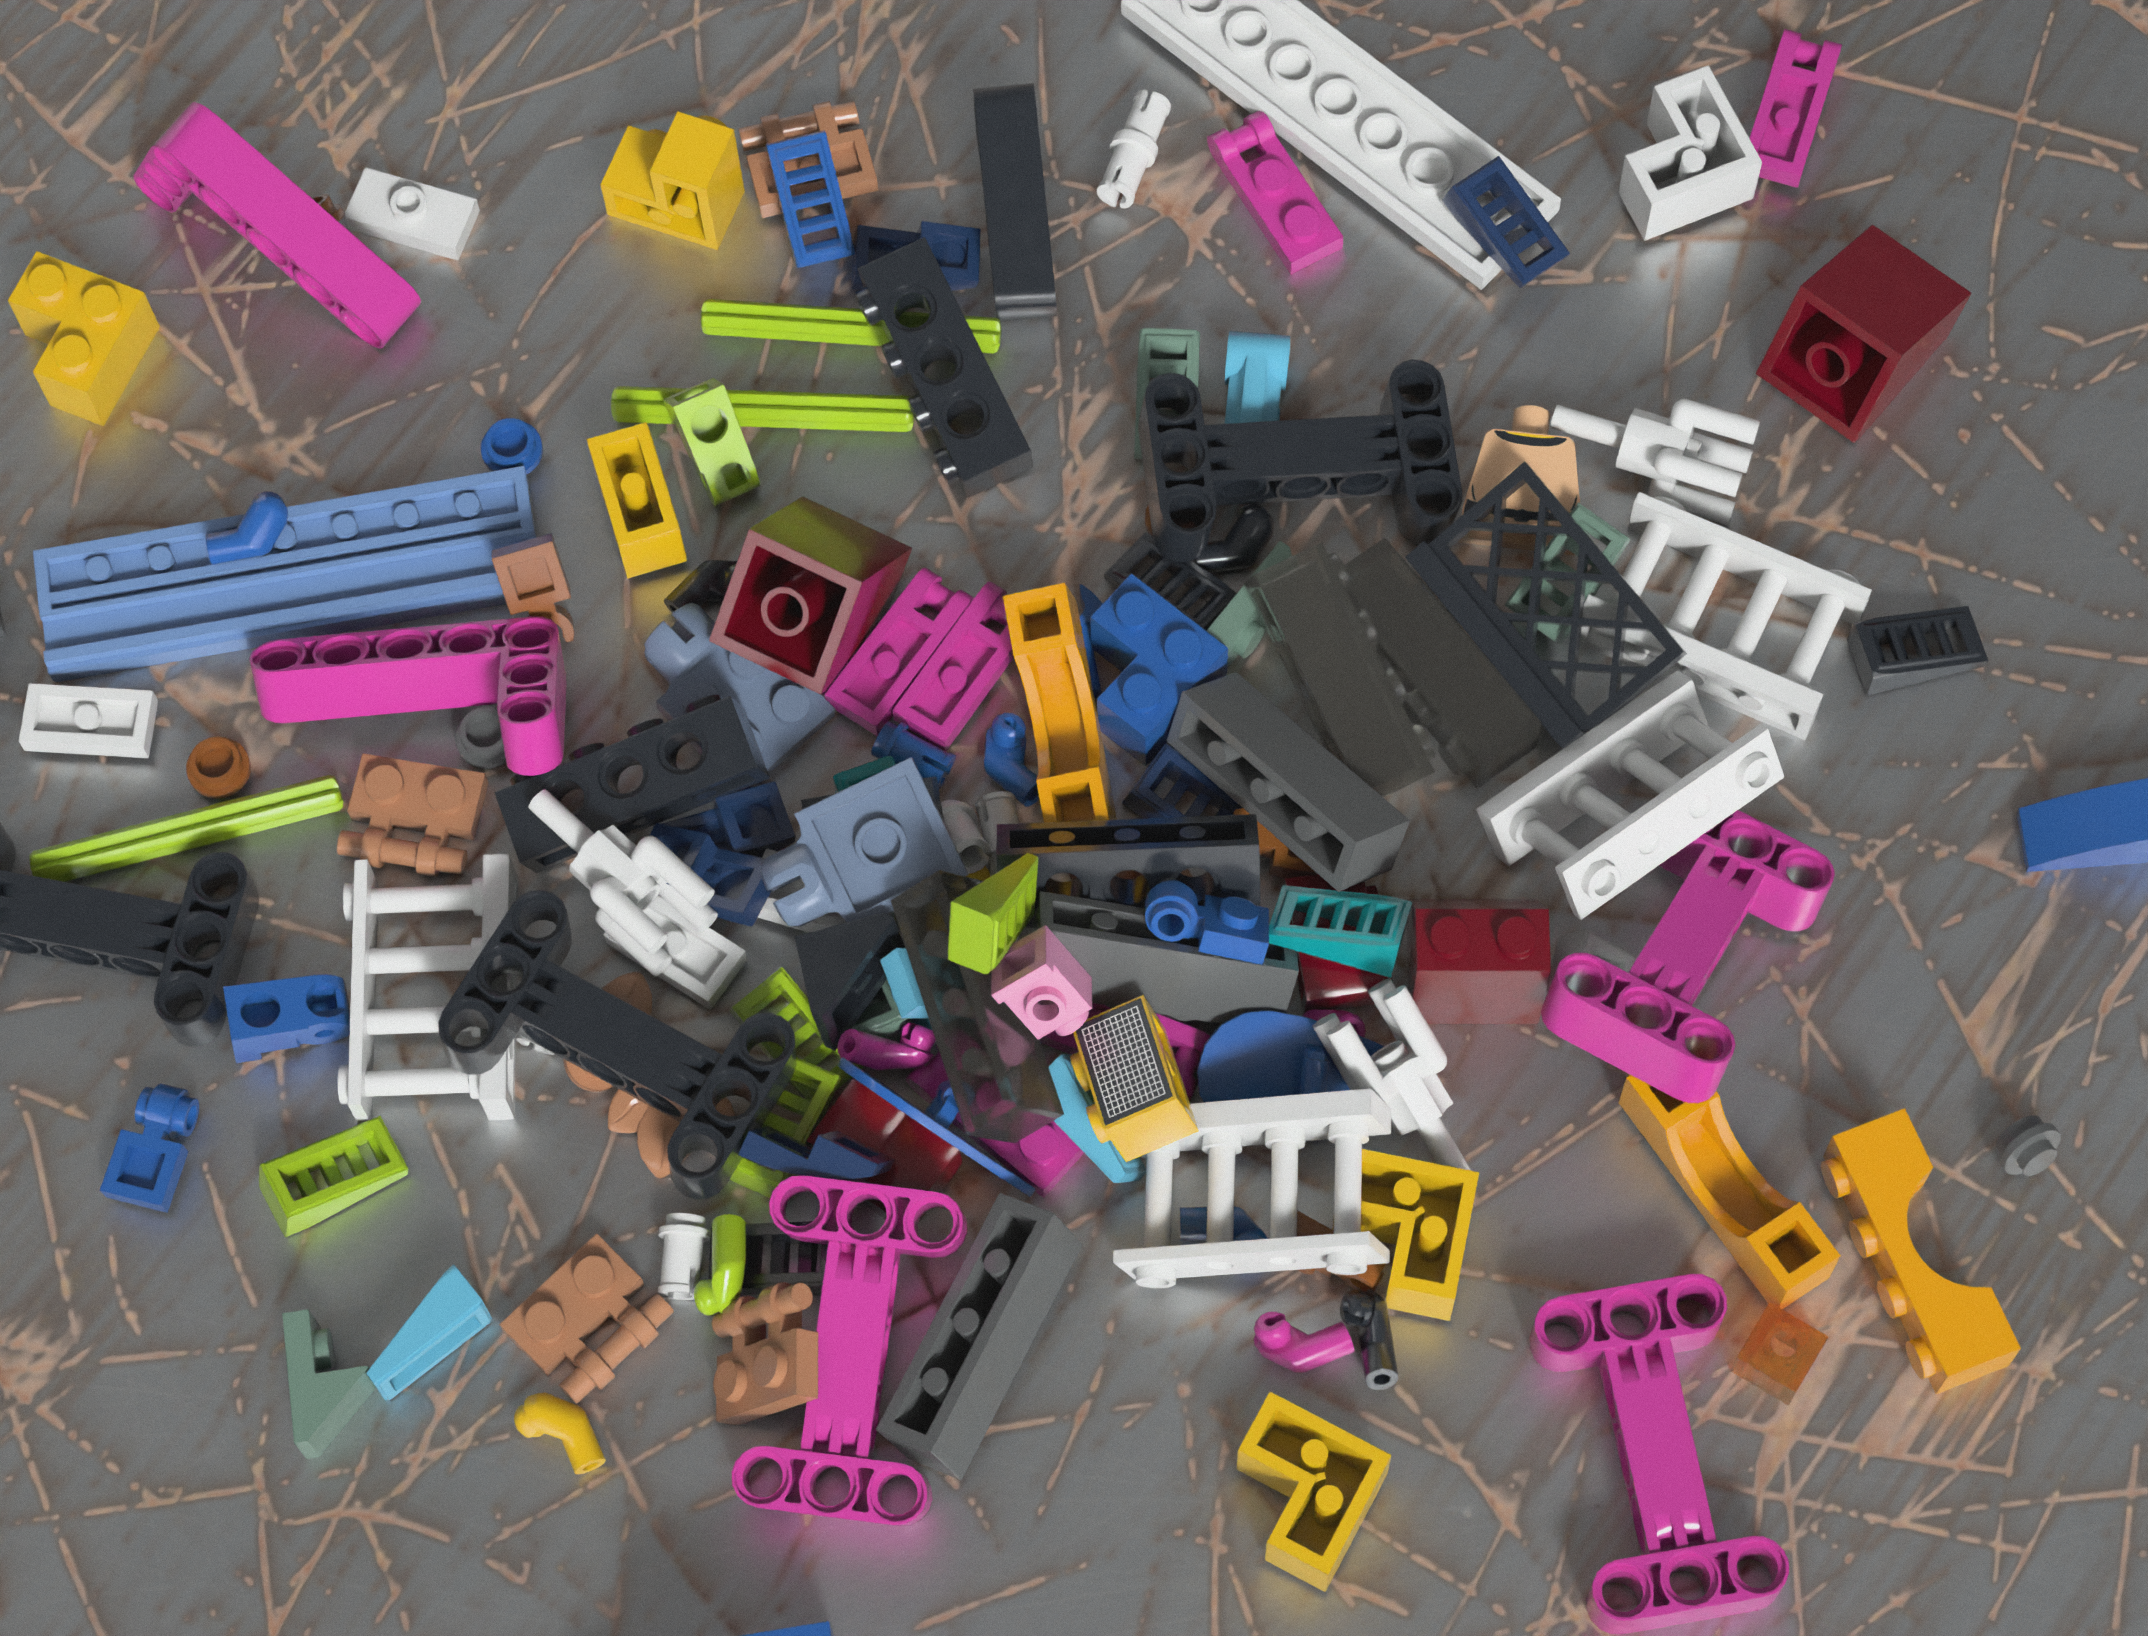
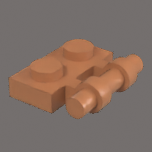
[738,101,878,218]
[337,753,489,877]
[499,1233,674,1405]
[712,1282,818,1426]

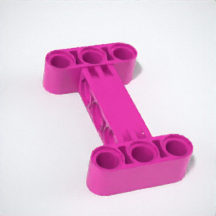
[1541,810,1835,1103]
[732,1176,968,1526]
[1530,1274,1789,1635]

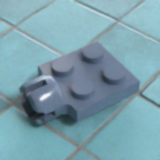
[644,603,835,792]
[760,757,969,926]

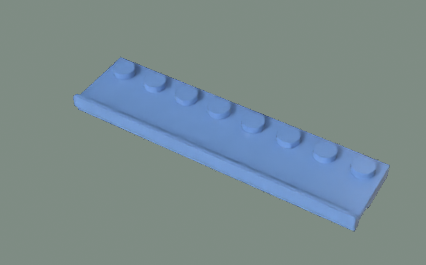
[33,466,537,682]

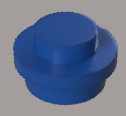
[481,418,543,474]

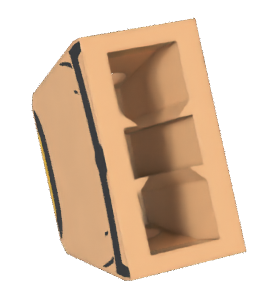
[1458,405,1580,556]

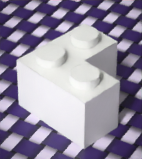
[1618,65,1762,241]

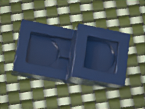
[851,221,981,291]
[653,781,796,858]
[649,823,771,927]
[738,1126,895,1179]

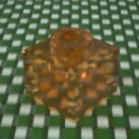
[1730,1302,1828,1406]

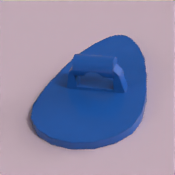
[1196,1010,1385,1103]
[837,1057,1036,1197]

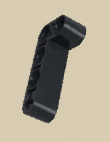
[973,83,1057,321]

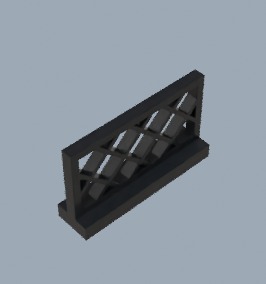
[1405,461,1687,749]

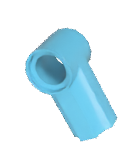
[1225,330,1291,424]

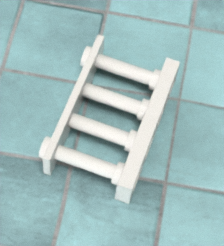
[1580,492,1872,740]
[1476,670,1784,920]
[338,854,518,1124]
[1113,1088,1391,1288]

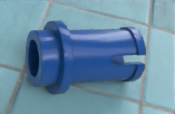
[871,721,956,789]

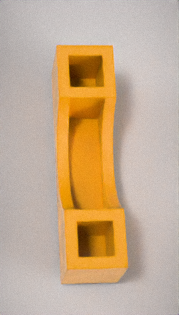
[1003,583,1117,822]
[1618,1075,1841,1314]
[1821,1108,2021,1394]

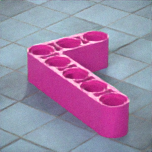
[133,102,421,349]
[249,617,567,776]

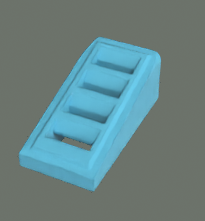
[1027,1054,1146,1183]
[366,1264,492,1401]

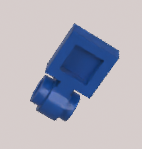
[1145,880,1269,965]
[99,1083,199,1213]

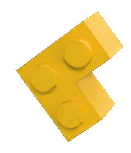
[600,111,745,250]
[8,251,160,427]
[1332,1149,1479,1321]
[1237,1392,1391,1592]

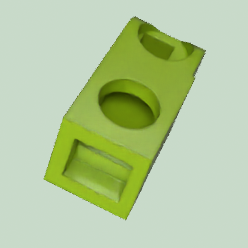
[663,378,760,506]

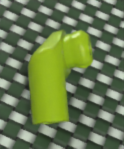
[694,1214,746,1316]

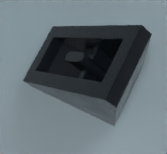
[795,912,905,1051]

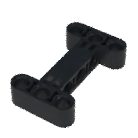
[1138,359,1463,562]
[0,823,259,1046]
[438,890,797,1199]

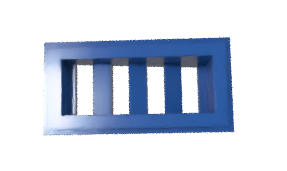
[766,130,855,268]

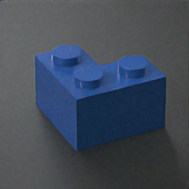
[1090,573,1228,767]

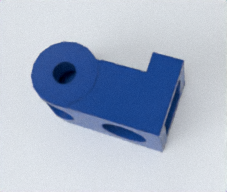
[223,974,350,1063]

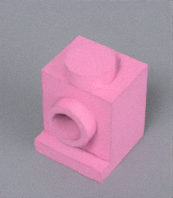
[991,925,1092,1039]

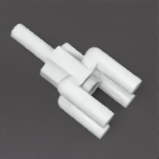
[1550,399,1761,526]
[528,789,718,976]
[1313,978,1471,1171]

